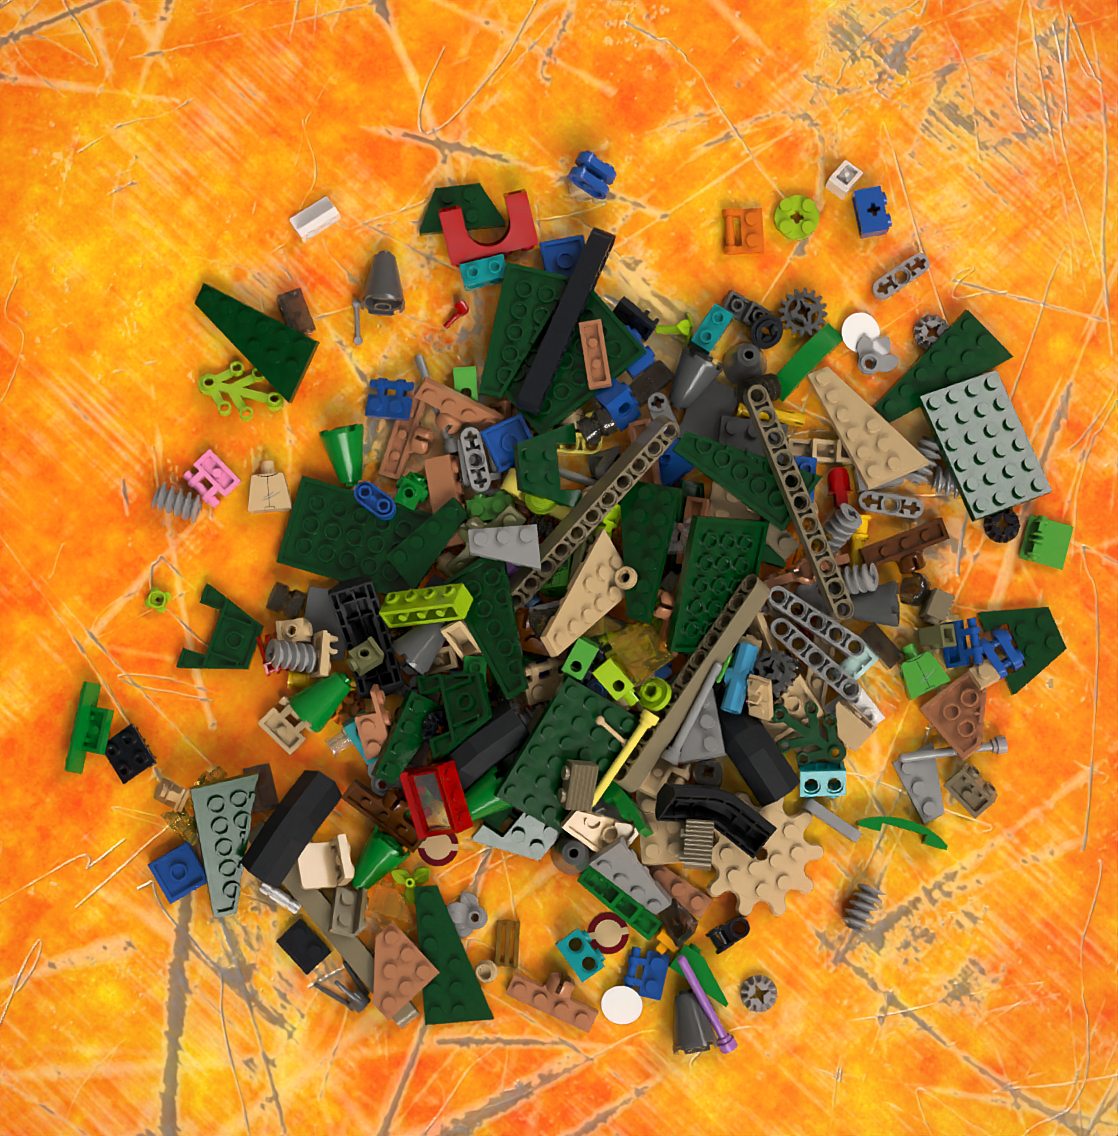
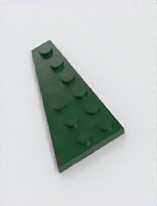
[195,283,320,403]
[872,309,1014,423]
[672,431,822,532]

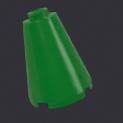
[319,423,364,487]
[288,671,352,733]
[464,765,512,821]
[351,826,410,890]

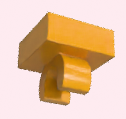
[656,924,683,955]

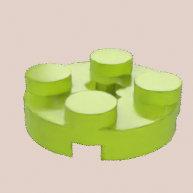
[774,195,819,241]

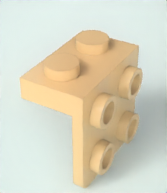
[296,834,355,890]

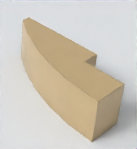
[440,619,483,661]

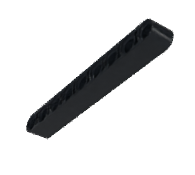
[515,227,616,416]

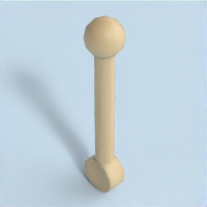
[596,716,628,747]

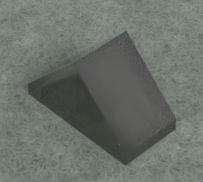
[658,898,699,948]

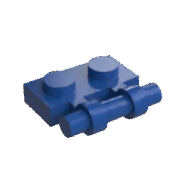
[365,377,414,421]
[939,618,984,669]
[622,947,671,1001]

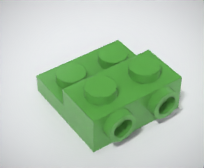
[466,491,515,523]

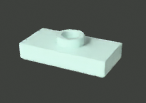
[830,645,879,690]

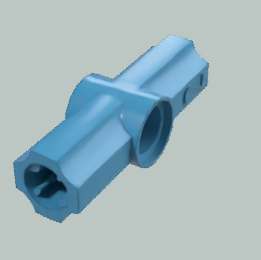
[720,642,758,714]

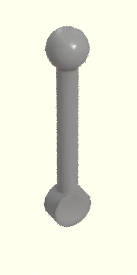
[352,299,363,346]

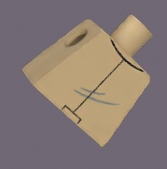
[248,461,293,514]

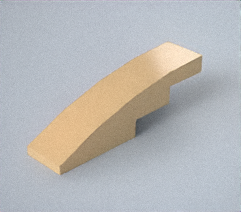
[785,438,853,465]

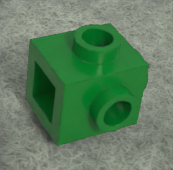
[394,471,429,511]

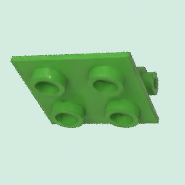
[1019,515,1074,570]

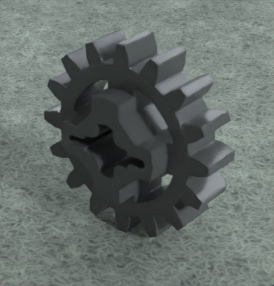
[778,288,828,338]
[753,648,797,698]

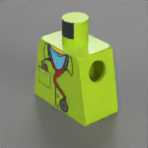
[593,655,641,707]

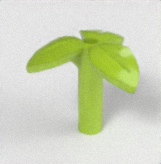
[656,312,693,348]
[391,867,431,905]

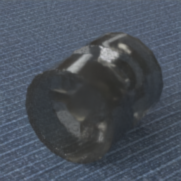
[576,406,618,447]
[266,581,307,619]

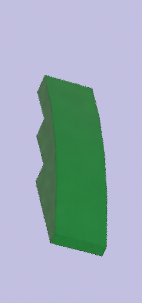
[602,780,654,837]
[577,866,664,942]

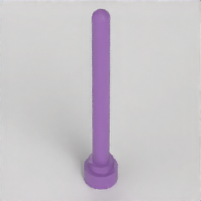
[677,955,738,1054]

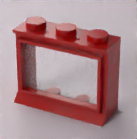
[400,760,473,840]

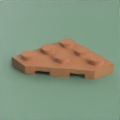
[919,671,988,762]
[373,921,440,1021]

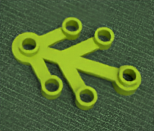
[198,361,284,422]

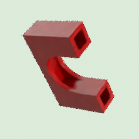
[438,189,539,267]

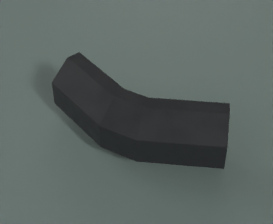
[328,577,404,699]
[716,691,800,807]
[424,700,530,801]
[240,770,342,888]
[655,783,777,859]

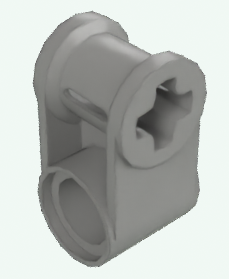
[648,393,678,431]

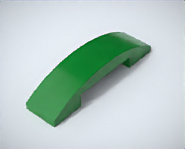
[767,323,843,402]
[855,816,948,850]

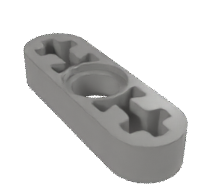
[872,253,930,300]
[460,427,491,493]
[857,491,923,520]
[801,797,862,843]

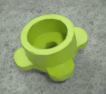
[145,587,171,613]

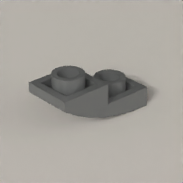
[721,290,771,329]

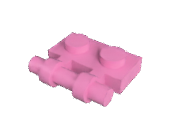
[183,449,241,508]

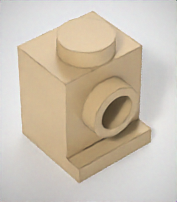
[275,618,313,643]

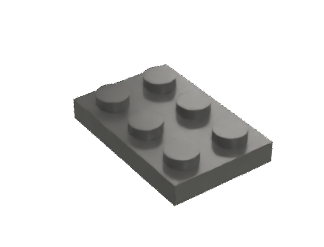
[717,415,788,464]

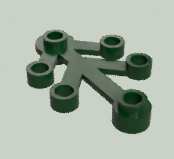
[771,701,846,766]

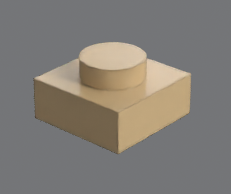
[968,659,1000,691]

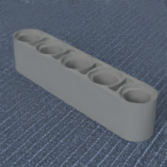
[766,586,865,658]
[771,618,861,701]

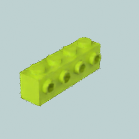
[379,583,473,628]

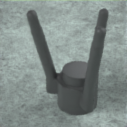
[314,961,371,1013]

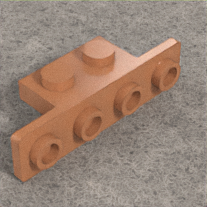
[354,684,392,760]

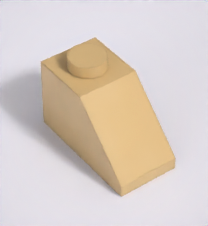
[836,697,878,752]

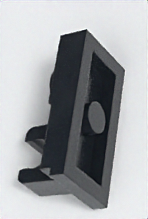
[613,296,659,341]

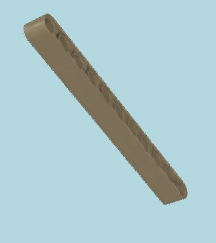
[743,385,854,620]
[509,415,680,611]
[613,574,771,793]
[248,820,420,1029]

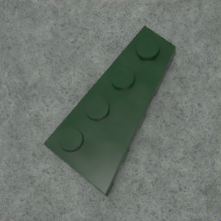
[385,497,469,589]

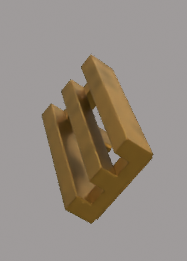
[495,920,520,968]

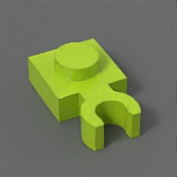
[593,504,621,539]

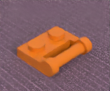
[722,208,764,255]

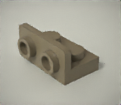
[943,762,998,819]
[328,886,369,938]

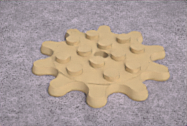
[707,791,824,917]

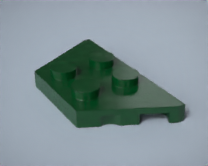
[419,183,505,236]

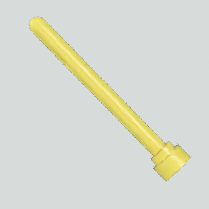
[593,708,660,806]

